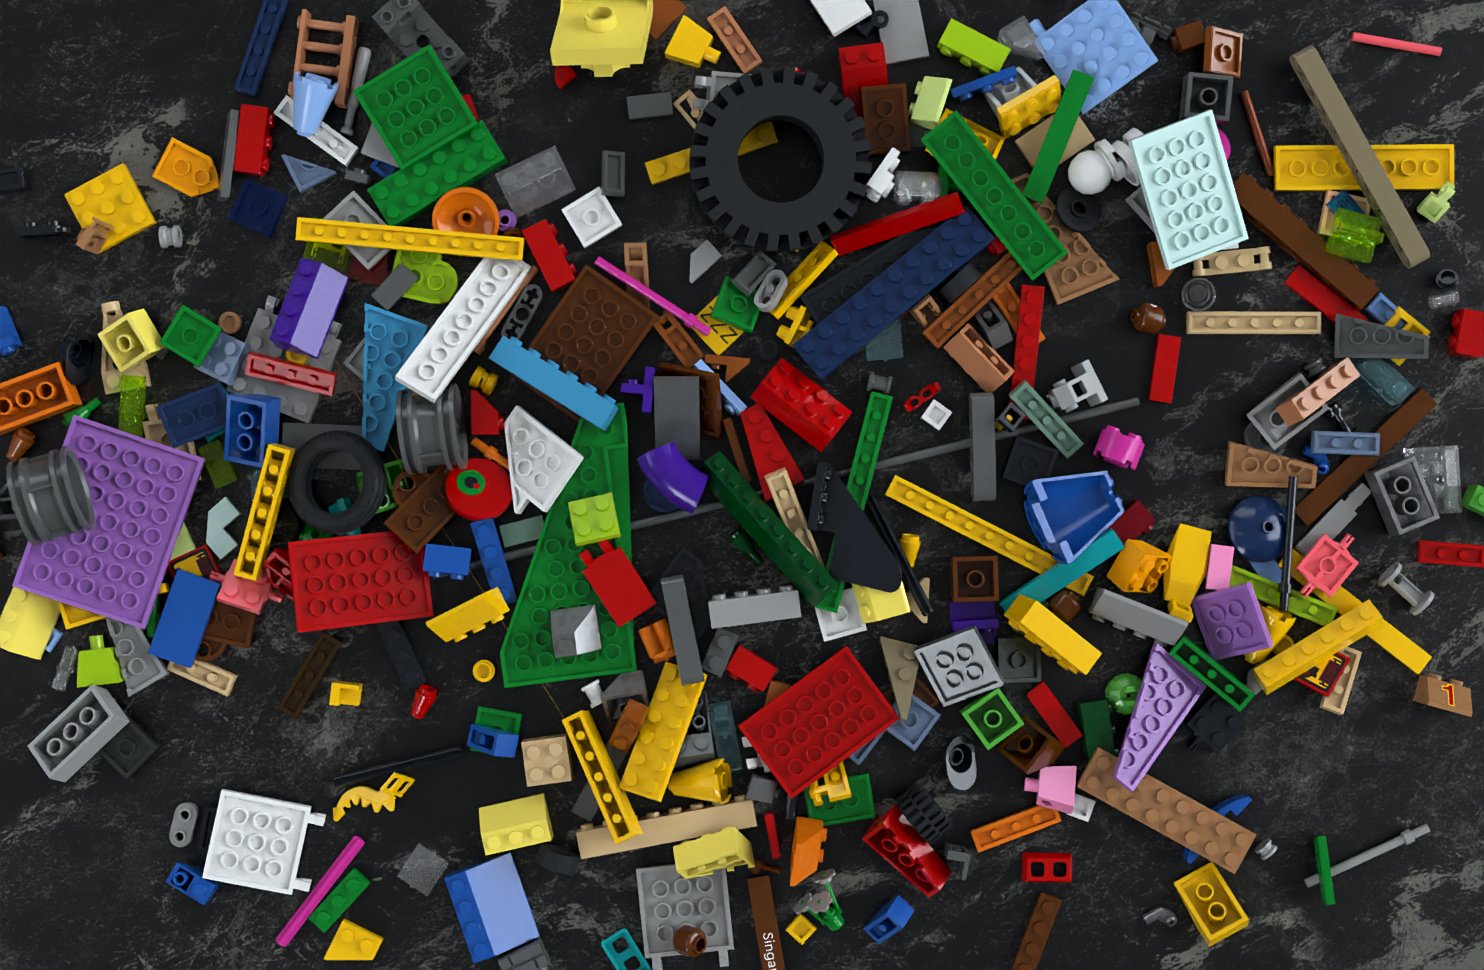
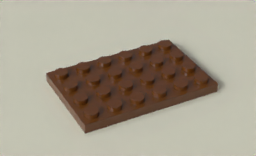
[510,264,660,423]

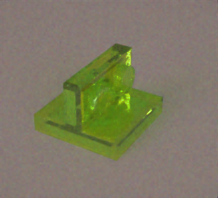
[1325,208,1385,263]

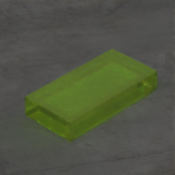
[198,439,238,489]

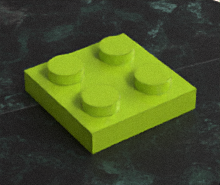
[568,493,621,547]

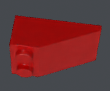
[838,42,888,118]

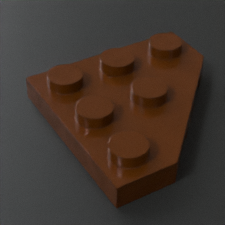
[658,362,723,438]

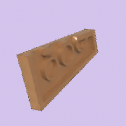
[1224,441,1318,488]

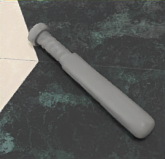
[340,47,371,136]

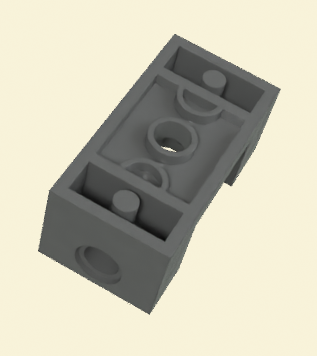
[372,0,470,78]

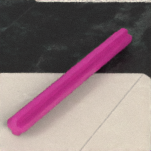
[276,836,365,947]

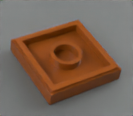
[1203,26,1243,79]

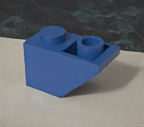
[165,862,221,905]

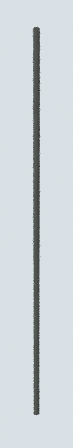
[429,397,1140,580]

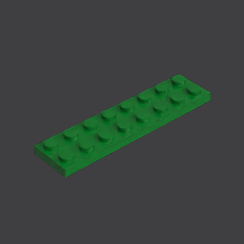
[920,111,1068,281]

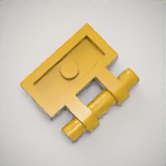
[809,761,852,806]

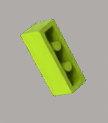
[937,18,1011,76]

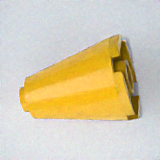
[1243,600,1296,665]
[668,758,732,804]

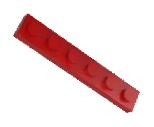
[1009,285,1045,420]

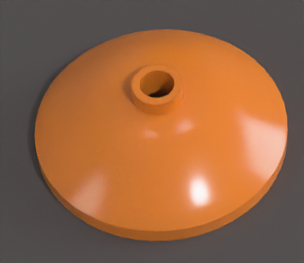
[432,187,500,235]

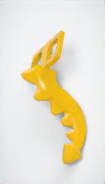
[333,772,415,822]

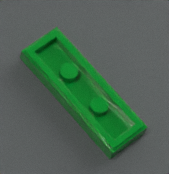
[1314,836,1335,905]

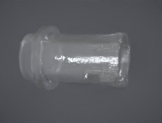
[1428,290,1460,311]

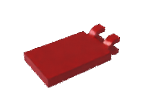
[579,540,657,627]

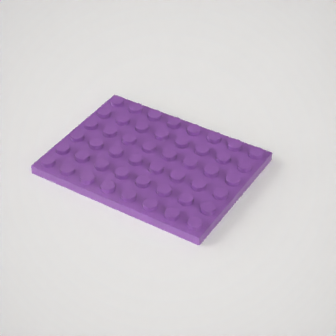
[12,415,206,629]

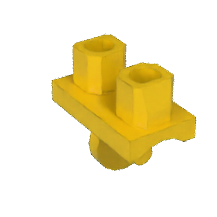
[776,306,814,348]

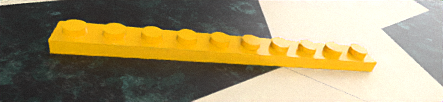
[295,217,524,261]
[885,475,1094,596]

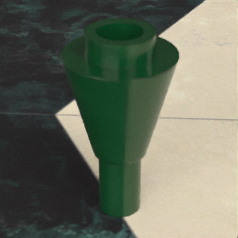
[728,528,763,566]

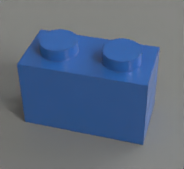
[423,544,472,580]

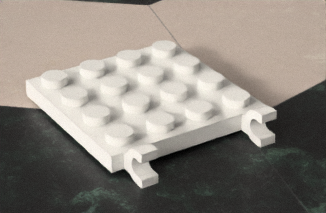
[202,789,326,895]

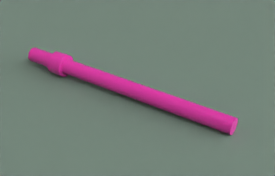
[594,256,712,336]

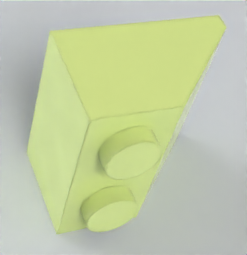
[908,76,952,130]

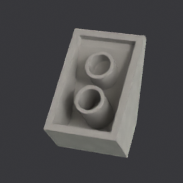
[1246,372,1330,450]

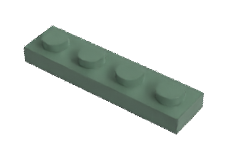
[1008,380,1084,459]

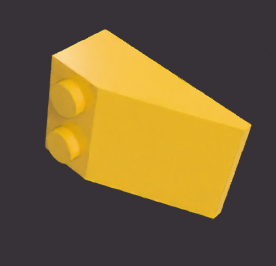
[1174,862,1249,947]

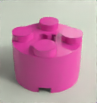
[1093,425,1145,470]

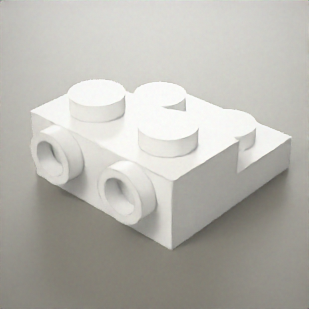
[866,147,900,203]

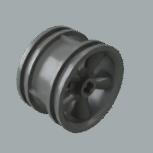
[396,383,468,475]
[6,446,95,546]

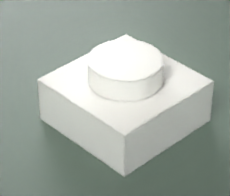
[921,399,952,431]
[1066,793,1096,822]

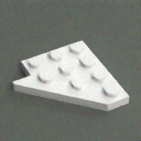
[504,405,584,515]

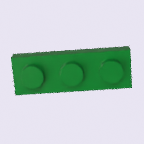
[308,868,371,933]

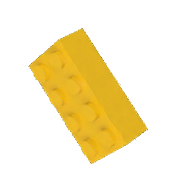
[1004,594,1102,675]

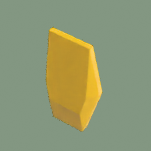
[1163,523,1212,606]

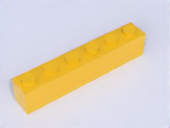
[1254,599,1383,695]
[562,710,643,844]

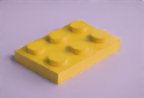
[996,75,1061,139]

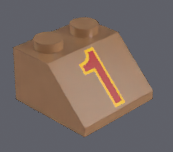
[1413,673,1473,717]

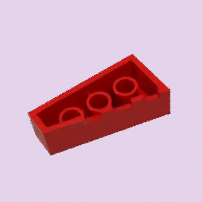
[862,804,952,898]

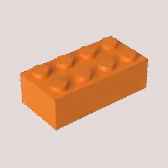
[0,362,83,436]

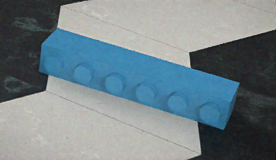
[489,336,619,431]

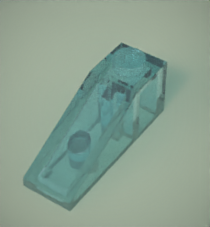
[1344,358,1415,405]
[708,700,743,771]

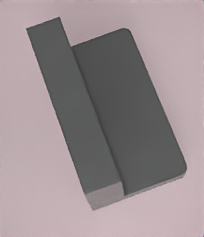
[942,842,971,881]

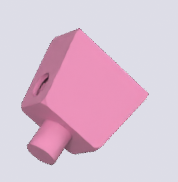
[1024,766,1077,814]

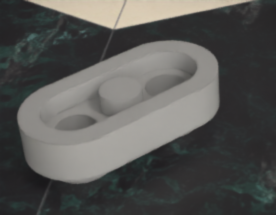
[754,270,788,312]
[169,802,199,847]

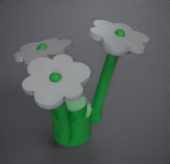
[793,868,844,931]

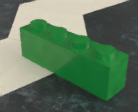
[1169,634,1255,712]

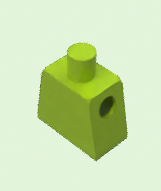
[77,635,125,688]

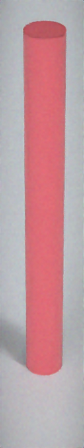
[1351,32,1442,56]

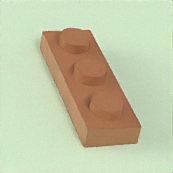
[707,6,763,74]

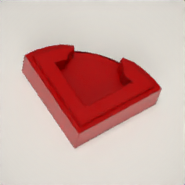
[555,65,577,89]

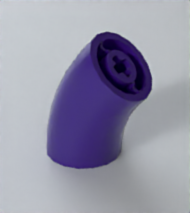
[636,443,708,514]

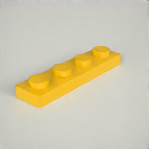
[766,241,838,319]

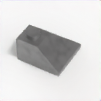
[551,604,602,658]
[601,670,650,726]

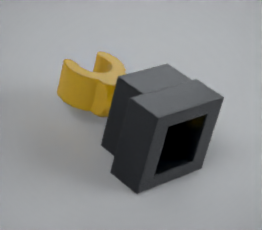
[995,402,1026,433]

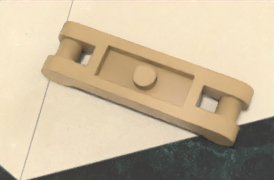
[1191,246,1272,277]

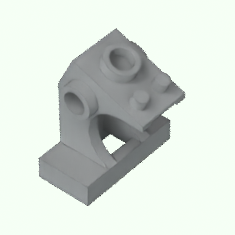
[1045,359,1108,413]

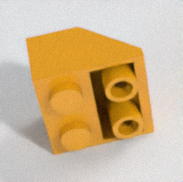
[1106,539,1172,593]

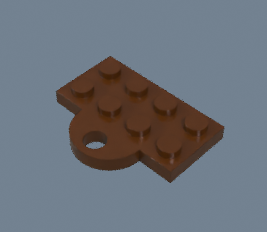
[384,464,456,554]
[168,586,257,661]

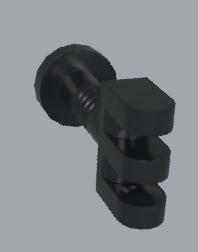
[1325,402,1362,433]

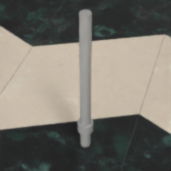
[1304,824,1430,888]

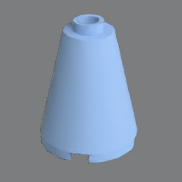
[293,71,339,137]

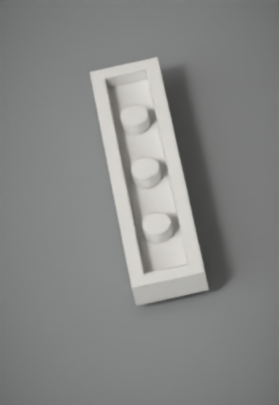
[274,95,360,167]

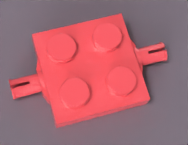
[1295,533,1359,597]
[209,559,285,615]

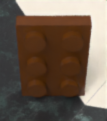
[861,82,911,155]

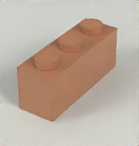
[943,323,1015,392]

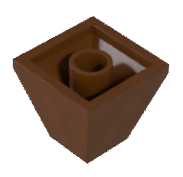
[997,715,1065,774]

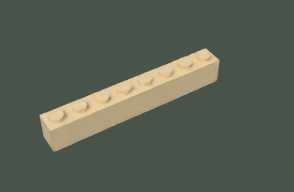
[576,794,757,859]

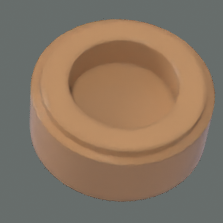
[218,312,242,334]

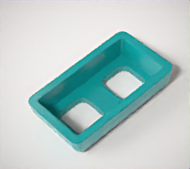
[601,928,651,970]

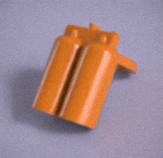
[638,618,676,664]

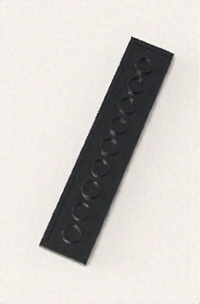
[800,196,993,325]

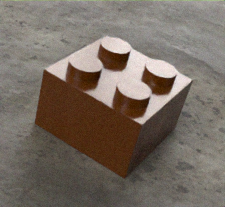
[950,555,999,602]

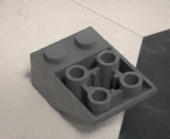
[674,691,715,768]

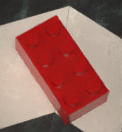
[750,357,852,452]

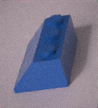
[224,394,281,468]

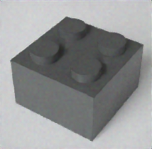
[1179,72,1234,126]

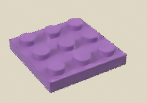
[1191,581,1274,660]

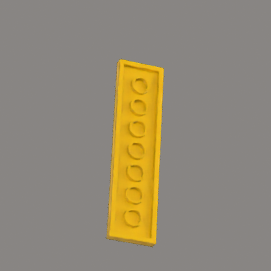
[1273,144,1455,191]

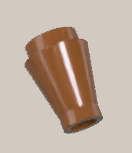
[6,427,35,462]

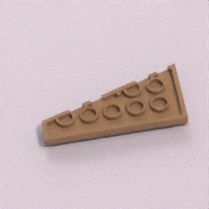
[1011,173,1119,305]

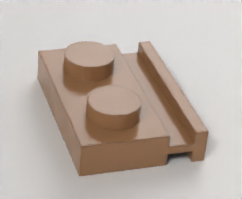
[76,217,115,255]

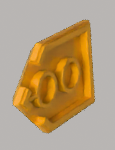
[152,137,219,197]

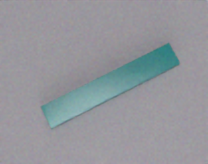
[999,528,1125,612]

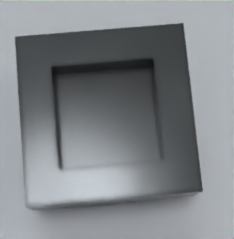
[344,168,372,187]

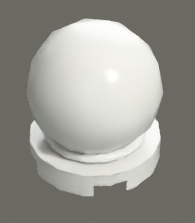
[1068,139,1126,195]

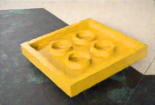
[64,163,156,254]

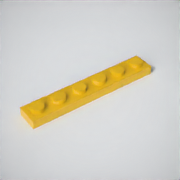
[645,122,778,185]

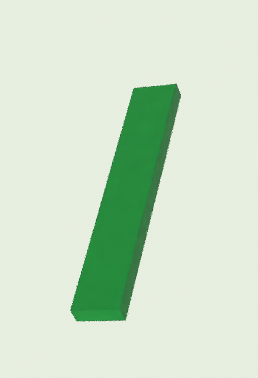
[1022,69,1094,204]

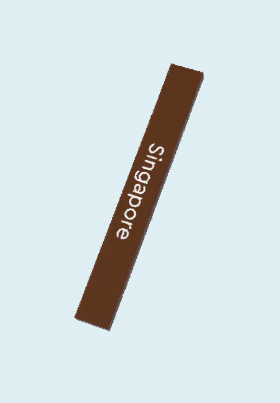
[747,874,785,970]

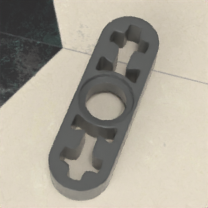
[501,284,544,341]

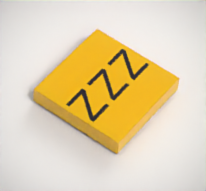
[692,296,744,355]

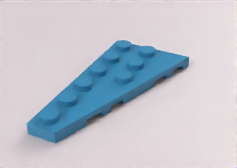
[362,303,429,452]

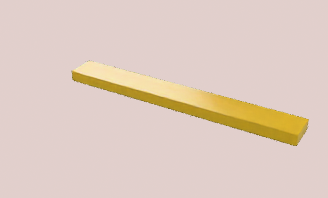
[1277,549,1432,675]

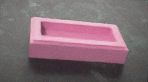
[1205,544,1234,590]

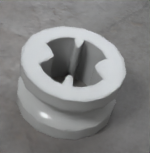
[1254,838,1277,860]

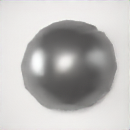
[1181,278,1216,311]

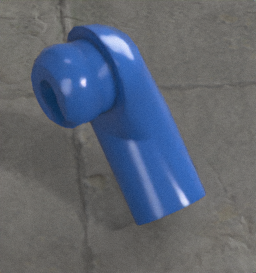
[1302,445,1330,474]

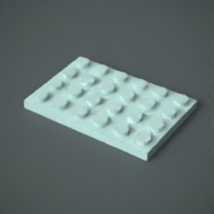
[1128,110,1249,270]

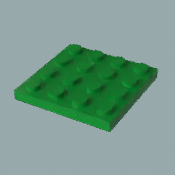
[353,44,479,170]

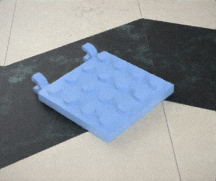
[1028,0,1159,114]

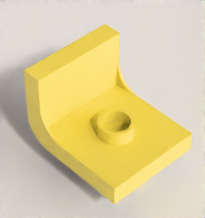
[550,0,653,77]

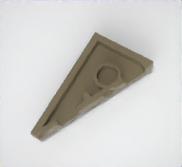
[879,636,919,722]

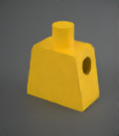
[665,15,721,68]

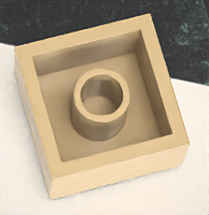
[521,733,574,787]

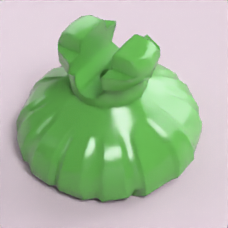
[1105,673,1142,715]

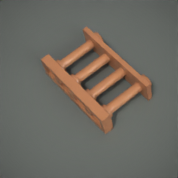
[288,9,360,109]

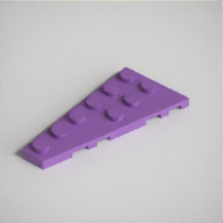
[1113,643,1207,792]

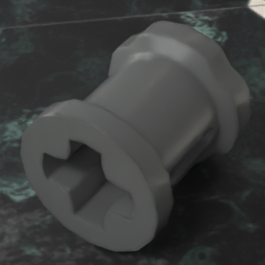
[866,371,892,395]

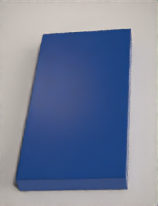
[148,568,221,668]

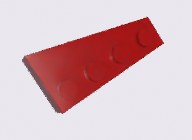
[740,403,805,504]

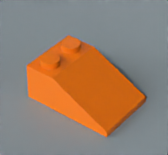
[790,816,827,886]

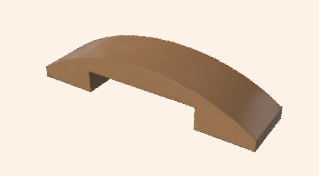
[624,242,650,309]

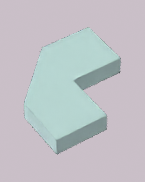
[206,497,241,560]

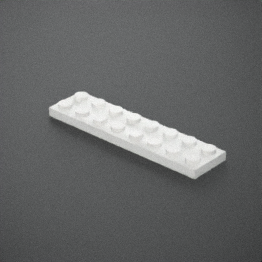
[395,258,532,403]

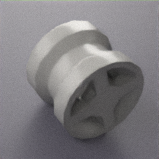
[158,225,183,248]

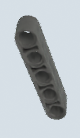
[969,392,996,502]
[661,574,704,686]

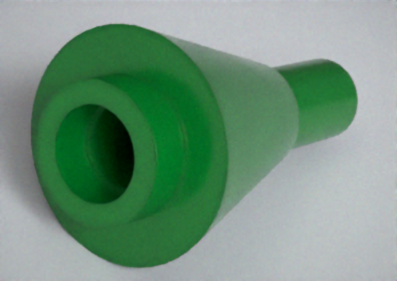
[62,397,101,429]

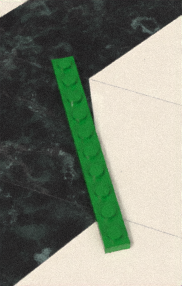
[815,391,893,613]

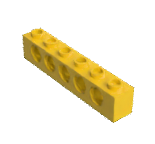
[233,443,296,581]

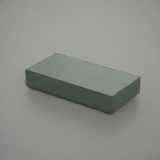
[499,515,545,547]

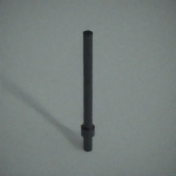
[1278,476,1298,611]

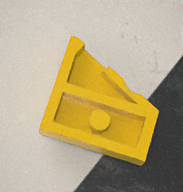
[324,919,384,960]

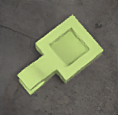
[1417,181,1455,223]

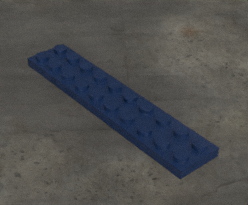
[792,205,995,380]

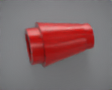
[410,684,437,719]

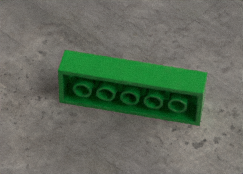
[367,120,508,227]

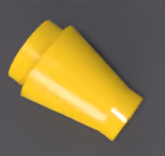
[899,534,921,567]

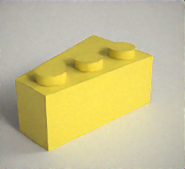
[673,827,755,879]

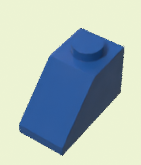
[467,724,519,757]
[863,895,915,944]

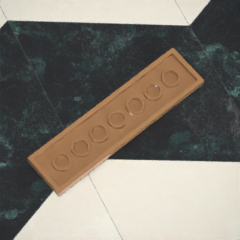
[1076,746,1256,874]

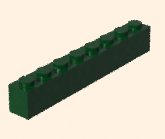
[699,451,838,607]

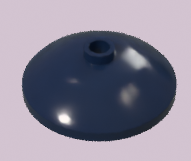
[1228,496,1286,563]

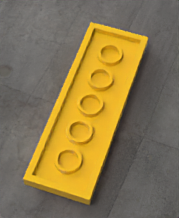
[619,662,708,803]

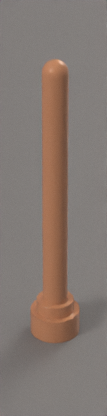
[473,264,539,356]

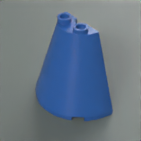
[1024,471,1125,564]

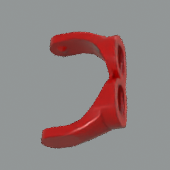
[903,381,941,412]

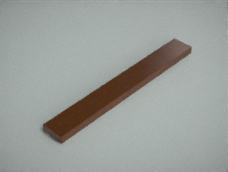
[1295,388,1437,526]

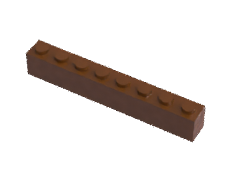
[1233,172,1379,311]

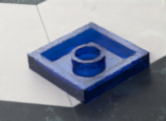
[228,178,289,238]

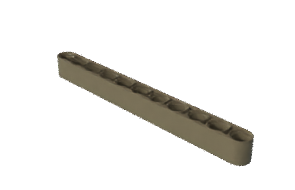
[1290,45,1430,269]

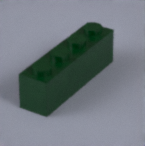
[1077,698,1119,765]

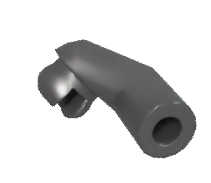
[1142,906,1177,926]

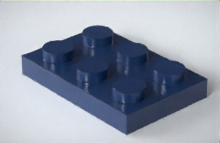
[156,382,227,448]

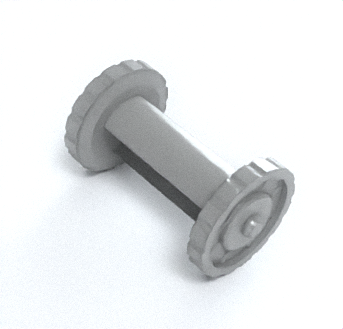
[1377,562,1435,615]

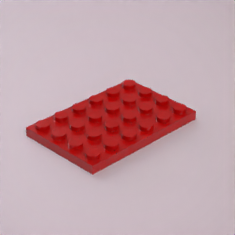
[287,531,433,633]
[738,646,900,799]

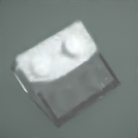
[892,170,941,205]

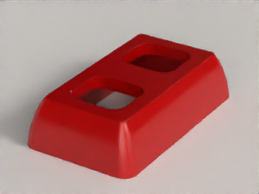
[1022,852,1072,883]

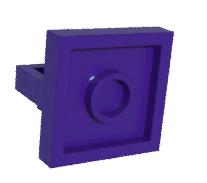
[621,367,656,414]
[949,601,999,645]

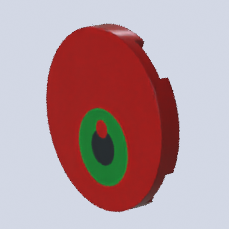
[445,458,512,521]

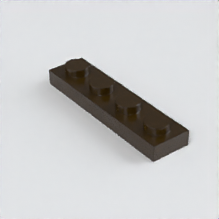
[277,631,343,719]

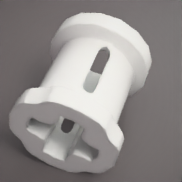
[581,679,603,708]

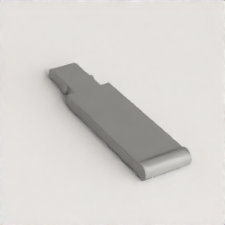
[1294,482,1371,556]

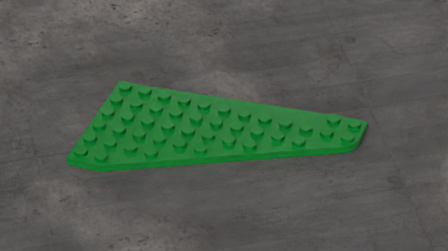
[500,402,638,688]

